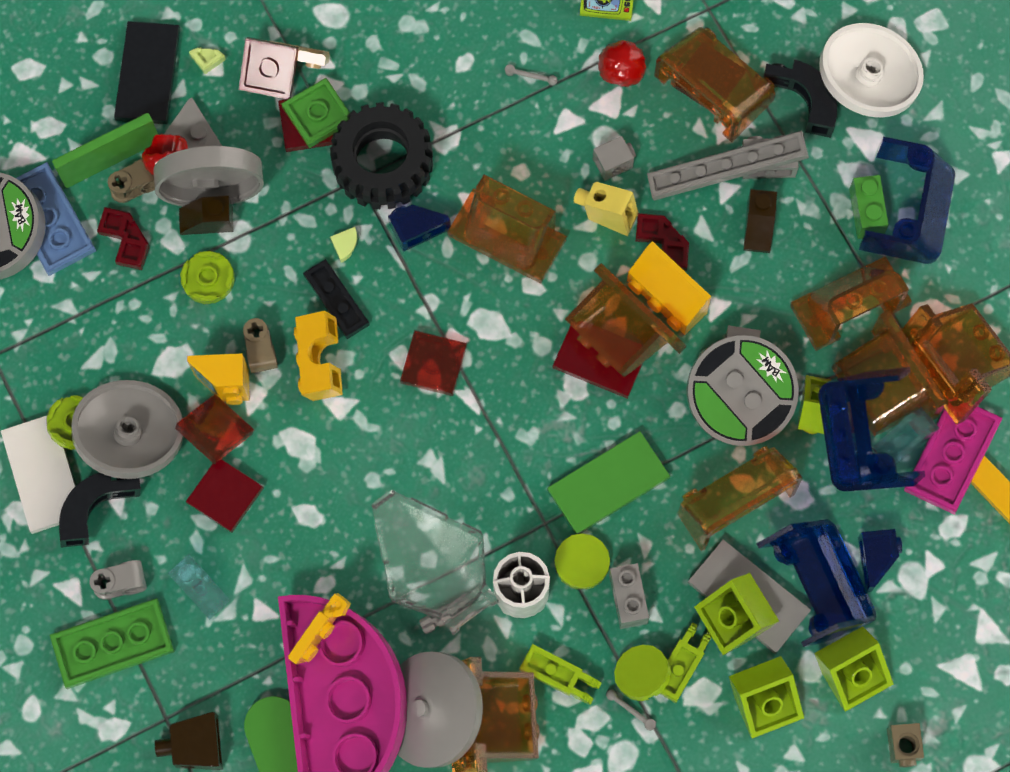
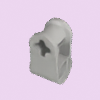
[90,560,147,600]

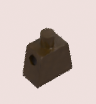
[155,712,223,770]

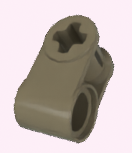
[108,159,155,203]
[243,318,278,374]

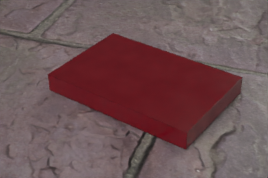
[553,318,649,399]

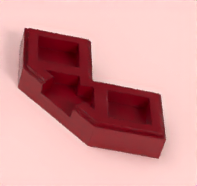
[97,207,149,270]
[635,213,689,271]

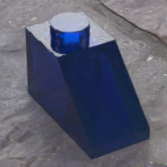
[388,205,451,252]
[858,529,902,593]

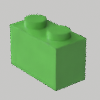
[849,175,889,239]

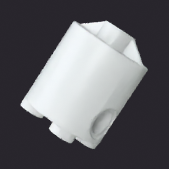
[493,552,550,618]

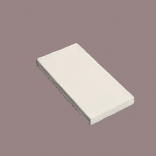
[1,416,76,534]

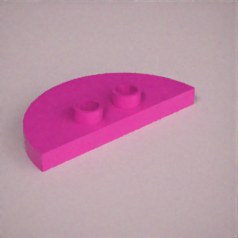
[278,595,407,772]

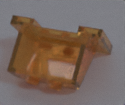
[447,174,567,284]
[790,256,912,351]
[565,263,687,377]
[893,303,1010,424]
[832,310,947,437]
[452,657,540,772]

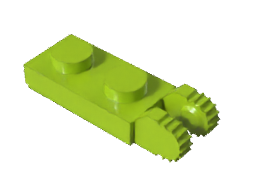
[660,622,712,703]
[519,644,602,705]

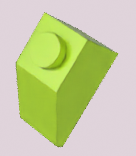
[798,375,833,434]

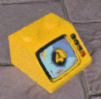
[187,353,250,405]

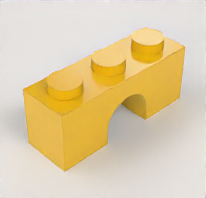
[294,311,343,401]

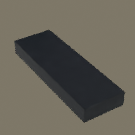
[303,259,370,339]

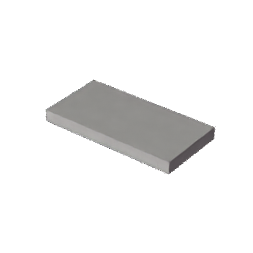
[688,540,811,654]

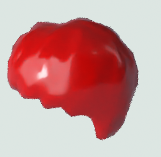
[598,40,646,87]
[142,134,188,175]

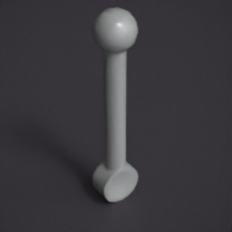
[505,64,558,85]
[606,689,656,731]

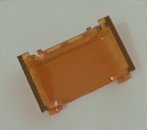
[654,27,775,142]

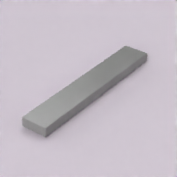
[647,131,809,201]

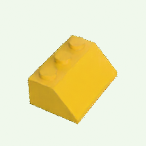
[627,241,711,335]

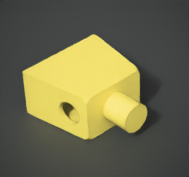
[574,182,638,236]

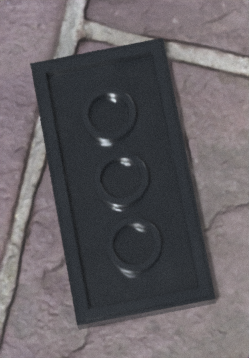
[114,21,180,124]

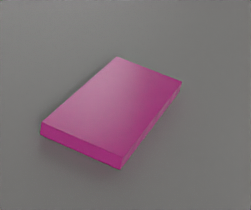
[904,395,1002,515]

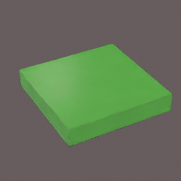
[281,78,350,148]

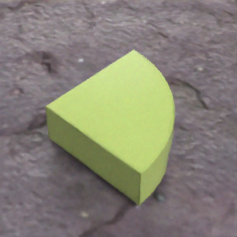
[189,47,226,74]
[330,227,358,263]

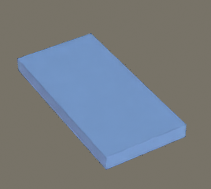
[16,162,96,276]

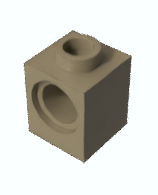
[887,723,924,767]

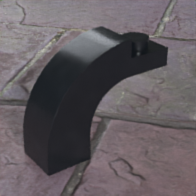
[762,60,837,138]
[59,473,141,548]

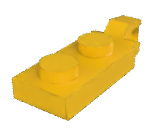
[288,593,351,664]

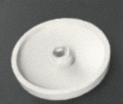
[819,23,924,117]

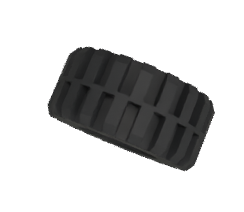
[330,102,433,210]

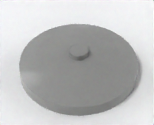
[72,380,184,479]
[398,651,483,768]

